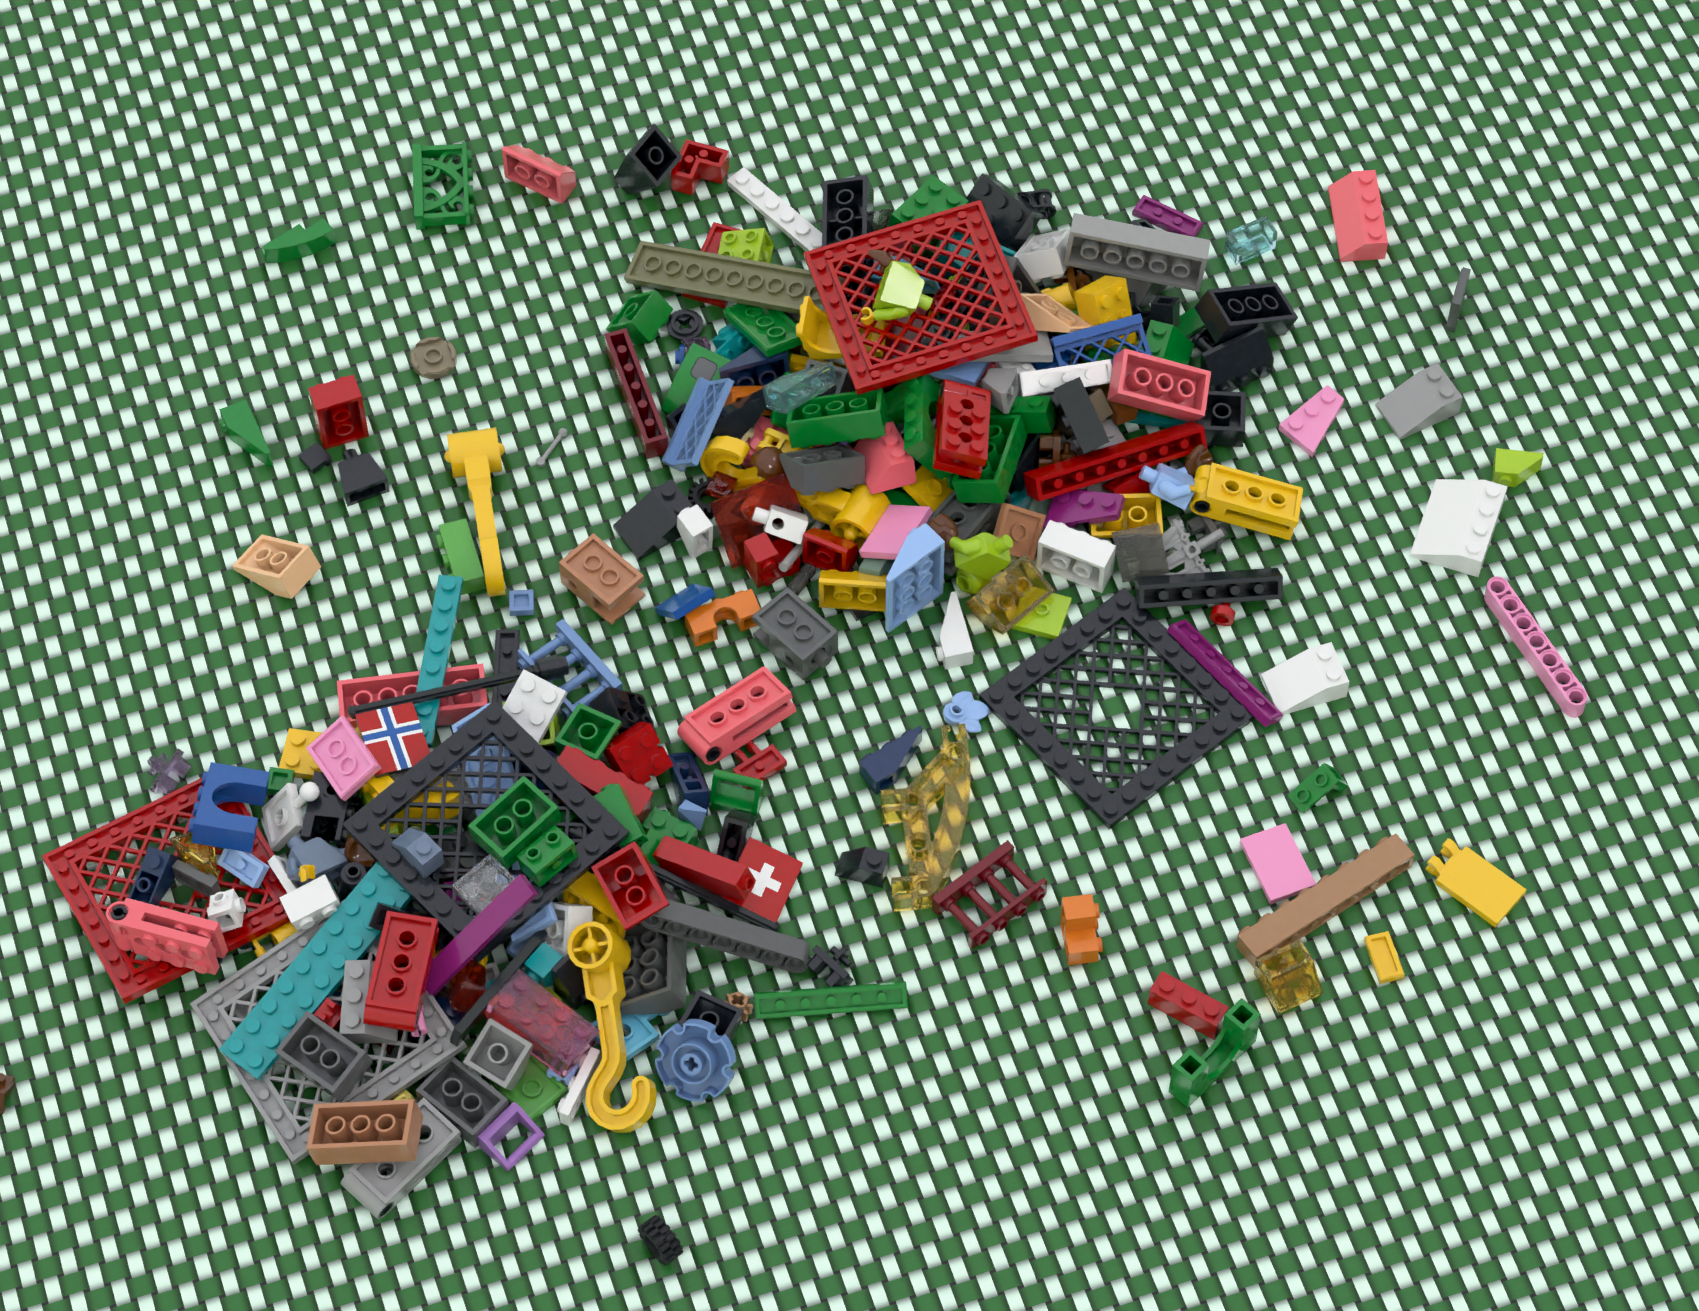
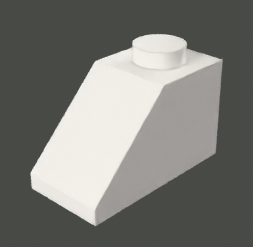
[677,505,713,559]

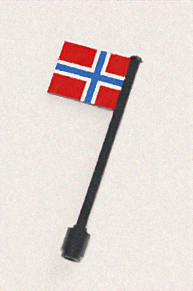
[348,654,569,778]

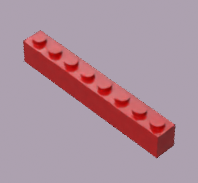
[1023,421,1207,501]

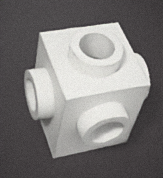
[207,889,246,933]

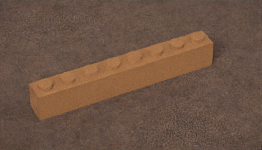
[1236,833,1415,969]

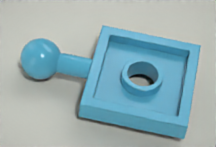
[587,1011,671,1062]

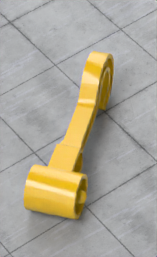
[444,427,506,597]
[700,436,891,551]
[567,922,657,1133]

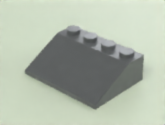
[620,922,687,1015]

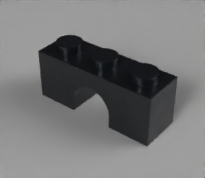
[1128,292,1180,331]

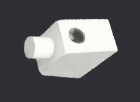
[752,504,808,545]

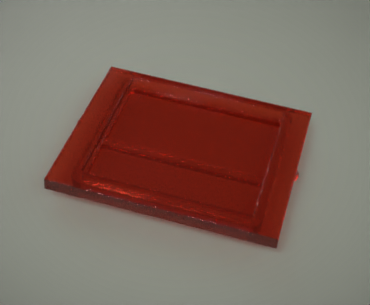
[710,472,808,568]

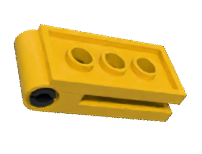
[1190,463,1303,540]

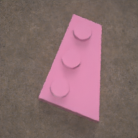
[1278,385,1344,458]

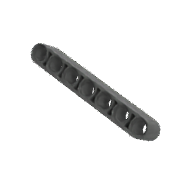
[641,899,810,973]

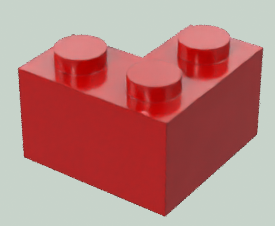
[671,139,729,195]
[744,532,800,588]

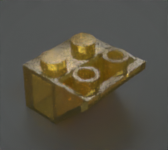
[1254,939,1323,1014]

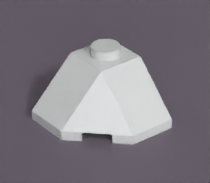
[543,902,593,957]

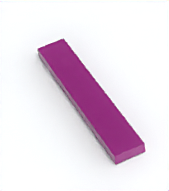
[1167,619,1284,727]
[426,874,538,995]

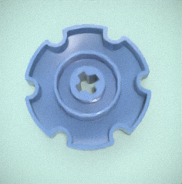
[655,1019,736,1102]

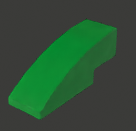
[262,218,336,263]

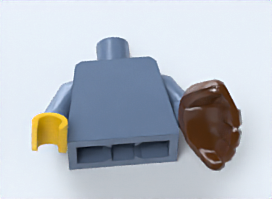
[286,835,376,887]

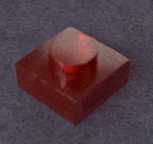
[706,471,738,501]

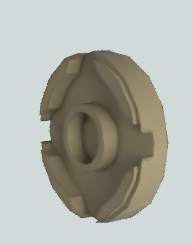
[410,337,457,379]

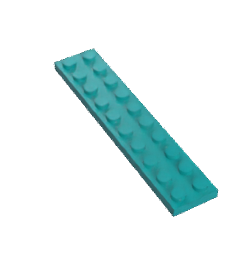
[219,862,413,1081]

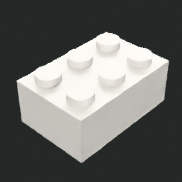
[1036,520,1116,593]

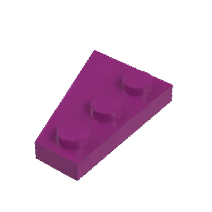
[1043,490,1125,530]

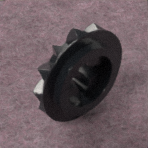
[666,309,703,342]

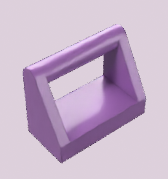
[477,1102,545,1171]

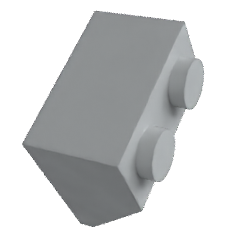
[463,1018,534,1091]

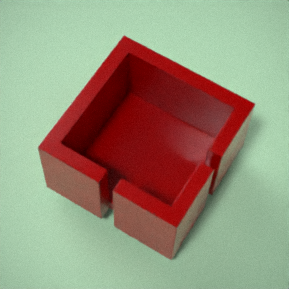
[603,722,673,785]

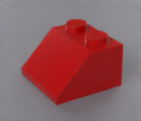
[803,527,858,572]

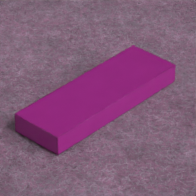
[1132,195,1203,237]

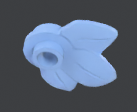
[943,691,990,733]

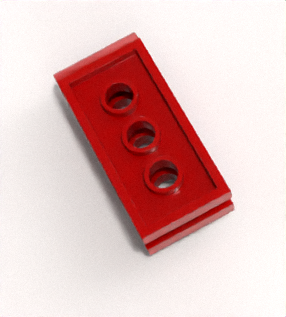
[933,379,991,479]
[363,911,439,1032]

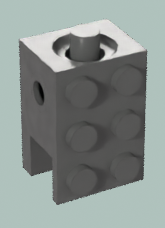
[752,587,838,681]

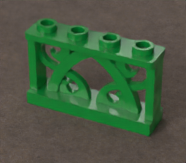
[412,142,475,230]

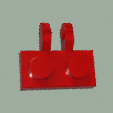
[732,741,787,789]

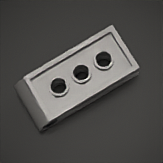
[341,1097,462,1220]

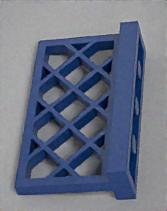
[1050,313,1152,389]

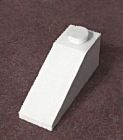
[936,591,974,670]

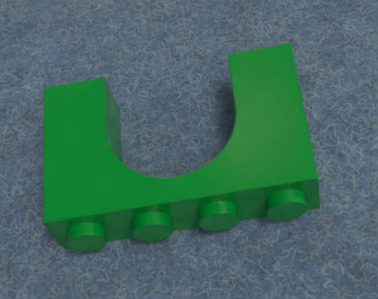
[904,374,953,480]
[559,783,649,848]
[1169,998,1261,1108]

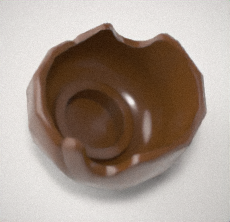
[750,446,786,482]

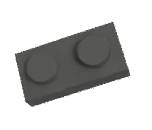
[172,859,221,898]

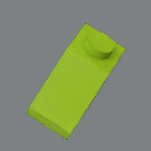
[1492,448,1544,487]

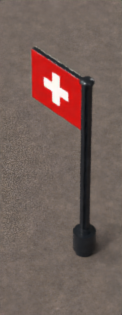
[568,821,803,932]

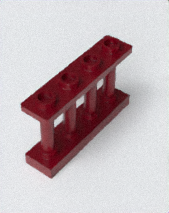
[932,840,1047,949]

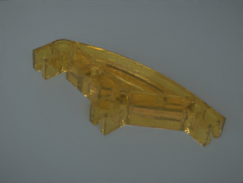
[881,724,970,912]

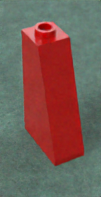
[653,836,756,900]

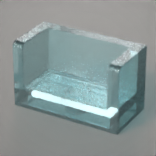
[1225,216,1277,265]

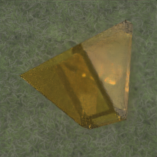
[169,832,218,879]

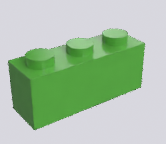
[436,518,486,595]

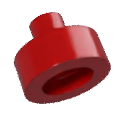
[1210,603,1236,626]

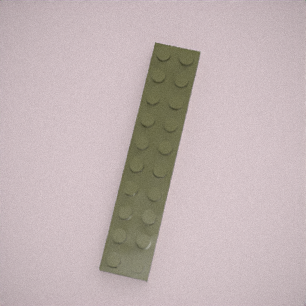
[624,241,846,314]

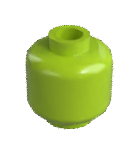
[956,569,991,594]

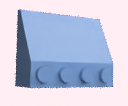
[885,523,945,633]

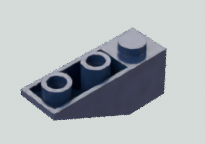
[859,726,922,795]
[128,846,183,906]

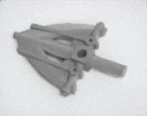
[1133,518,1225,583]

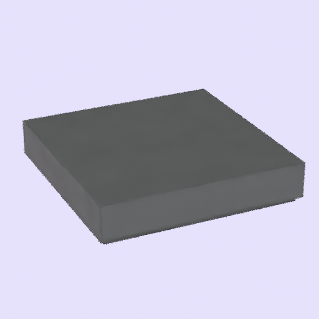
[1446,267,1471,332]

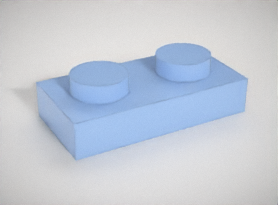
[217,848,270,888]

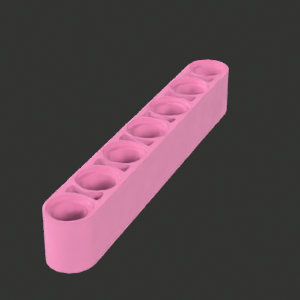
[1484,576,1588,718]

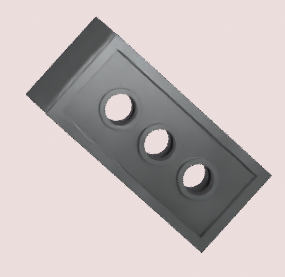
[926,490,1012,576]

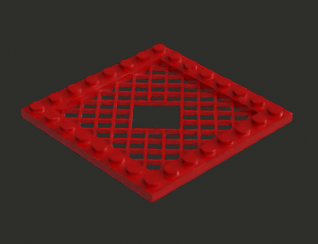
[803,200,1038,395]
[42,778,290,1004]

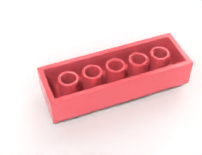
[337,663,488,729]

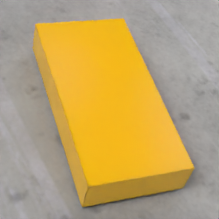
[1364,931,1405,984]

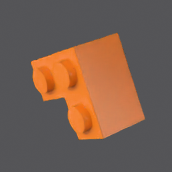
[1060,894,1103,965]

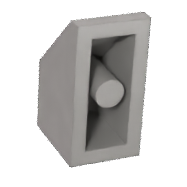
[981,368,1020,414]

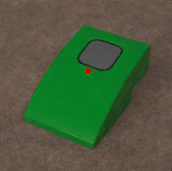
[661,343,731,414]

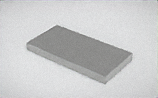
[954,331,1053,362]

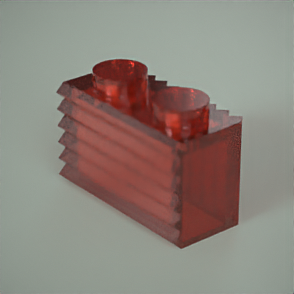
[449,959,487,1013]

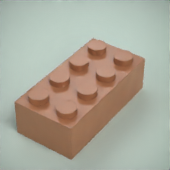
[306,1099,423,1165]

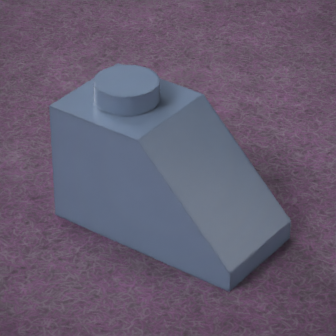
[391,827,444,878]

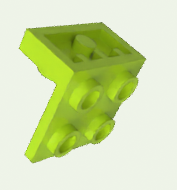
[718,228,774,263]

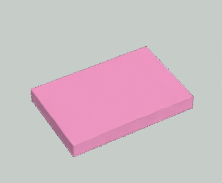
[859,505,933,560]
[306,715,381,801]
[1239,823,1316,904]

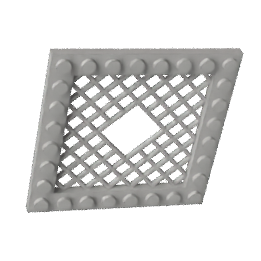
[190,900,467,1165]

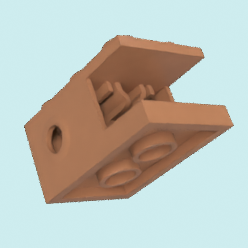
[559,533,646,625]

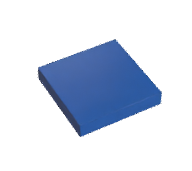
[654,583,715,620]

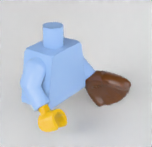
[1139,444,1214,510]

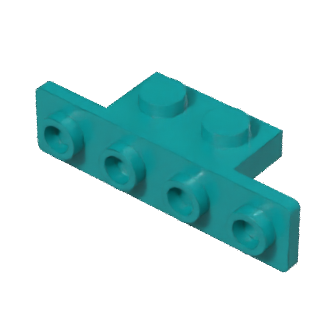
[712,323,754,361]

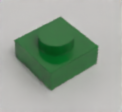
[267,767,295,794]

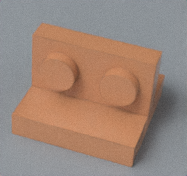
[993,503,1046,561]

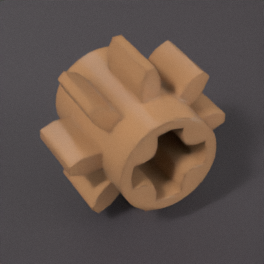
[725,991,753,1022]

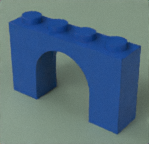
[188,762,270,853]

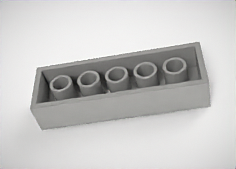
[1063,213,1211,292]

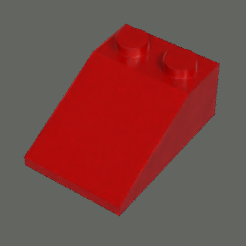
[591,841,670,931]

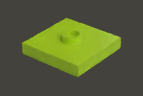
[1012,586,1072,640]

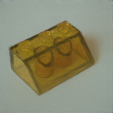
[965,554,1055,635]

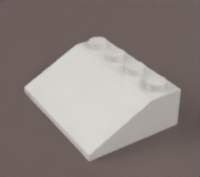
[1409,479,1508,577]

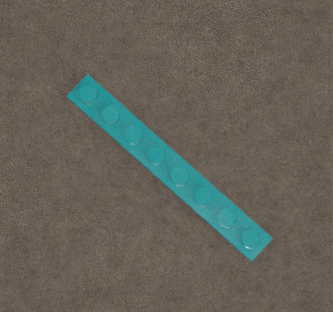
[414,575,463,748]

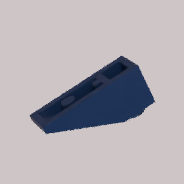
[668,752,709,816]

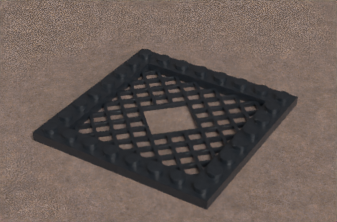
[979,588,1255,830]
[342,700,629,963]

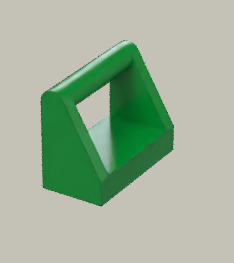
[709,769,764,818]

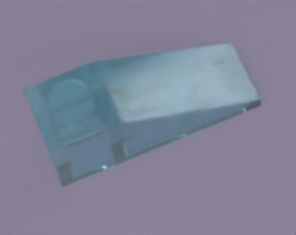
[762,362,837,414]

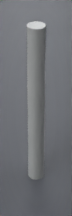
[779,520,825,572]

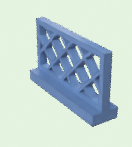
[661,377,734,472]

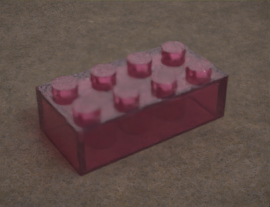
[483,969,600,1079]

